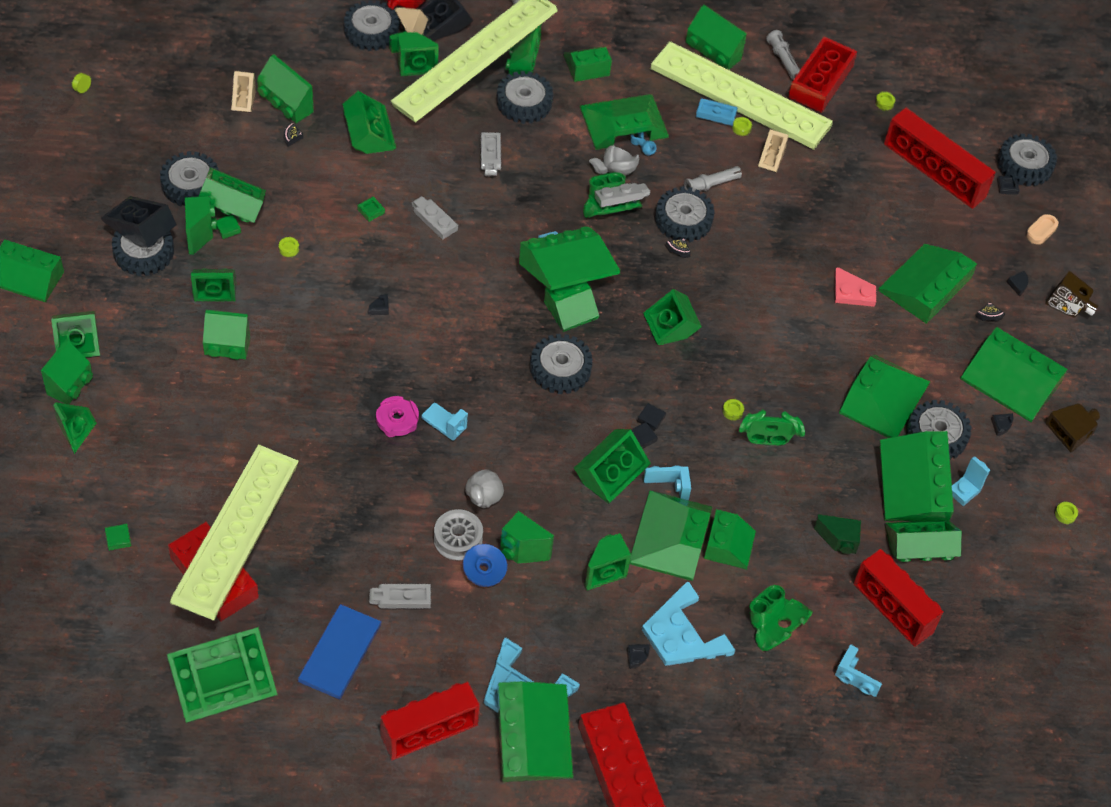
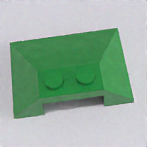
[580,94,669,150]
[839,354,930,438]
[630,490,712,581]
[167,627,277,723]

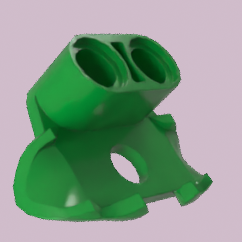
[583,172,643,218]
[739,410,805,446]
[750,585,813,651]

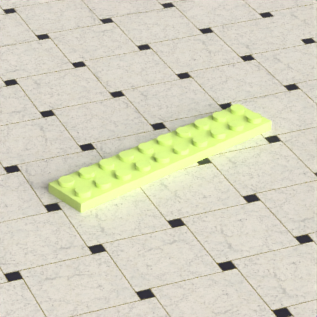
[391,0,557,122]
[651,42,833,149]
[170,445,298,620]

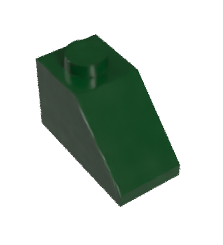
[814,514,861,554]

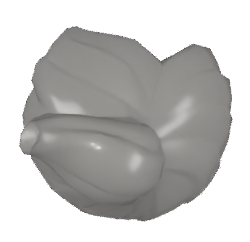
[589,145,639,176]
[465,470,504,508]

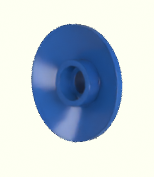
[463,544,507,587]

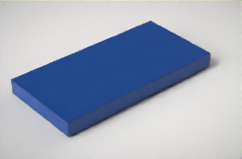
[298,604,381,700]

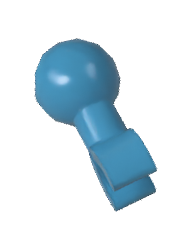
[631,132,657,156]

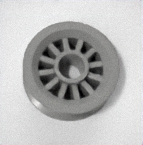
[434,509,483,560]

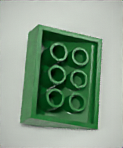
[519,227,620,290]
[878,244,977,324]
[961,327,1068,422]
[880,431,954,521]
[497,681,573,782]

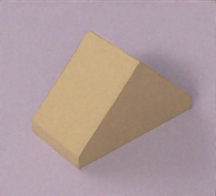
[395,8,428,35]
[232,71,256,112]
[758,129,789,172]

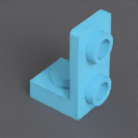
[422,403,468,441]
[952,456,990,506]
[644,466,691,500]
[835,645,882,697]

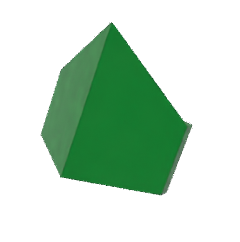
[53,402,97,454]

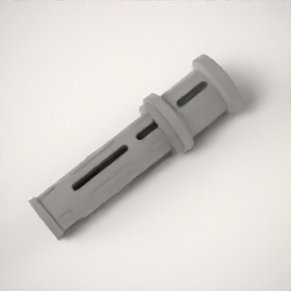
[766,30,800,80]
[684,166,742,192]

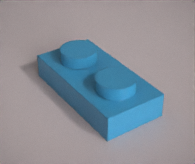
[696,98,738,126]

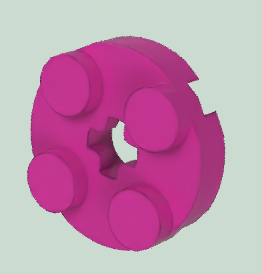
[376,396,419,437]

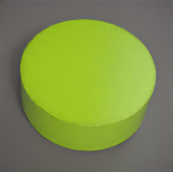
[72,73,91,93]
[875,92,895,110]
[732,117,752,136]
[279,237,299,257]
[723,399,744,420]
[1055,502,1078,524]

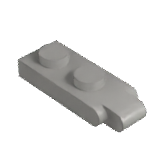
[481,132,501,176]
[595,183,650,207]
[412,196,458,240]
[369,584,431,608]

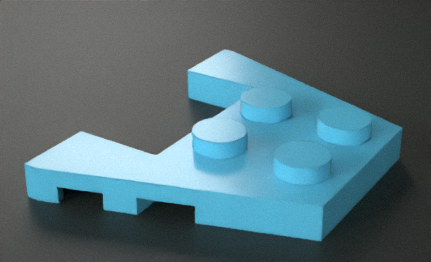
[642,582,735,666]
[484,638,580,713]

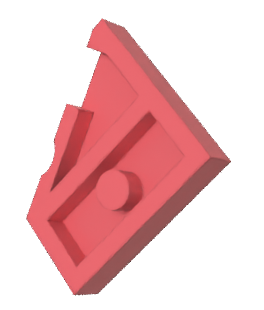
[835,268,876,307]

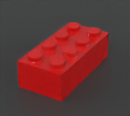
[788,37,857,113]
[168,522,259,622]
[853,549,944,647]
[381,682,480,761]

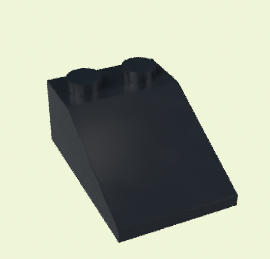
[418,0,473,41]
[101,196,177,248]

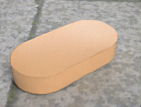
[1026,214,1058,244]

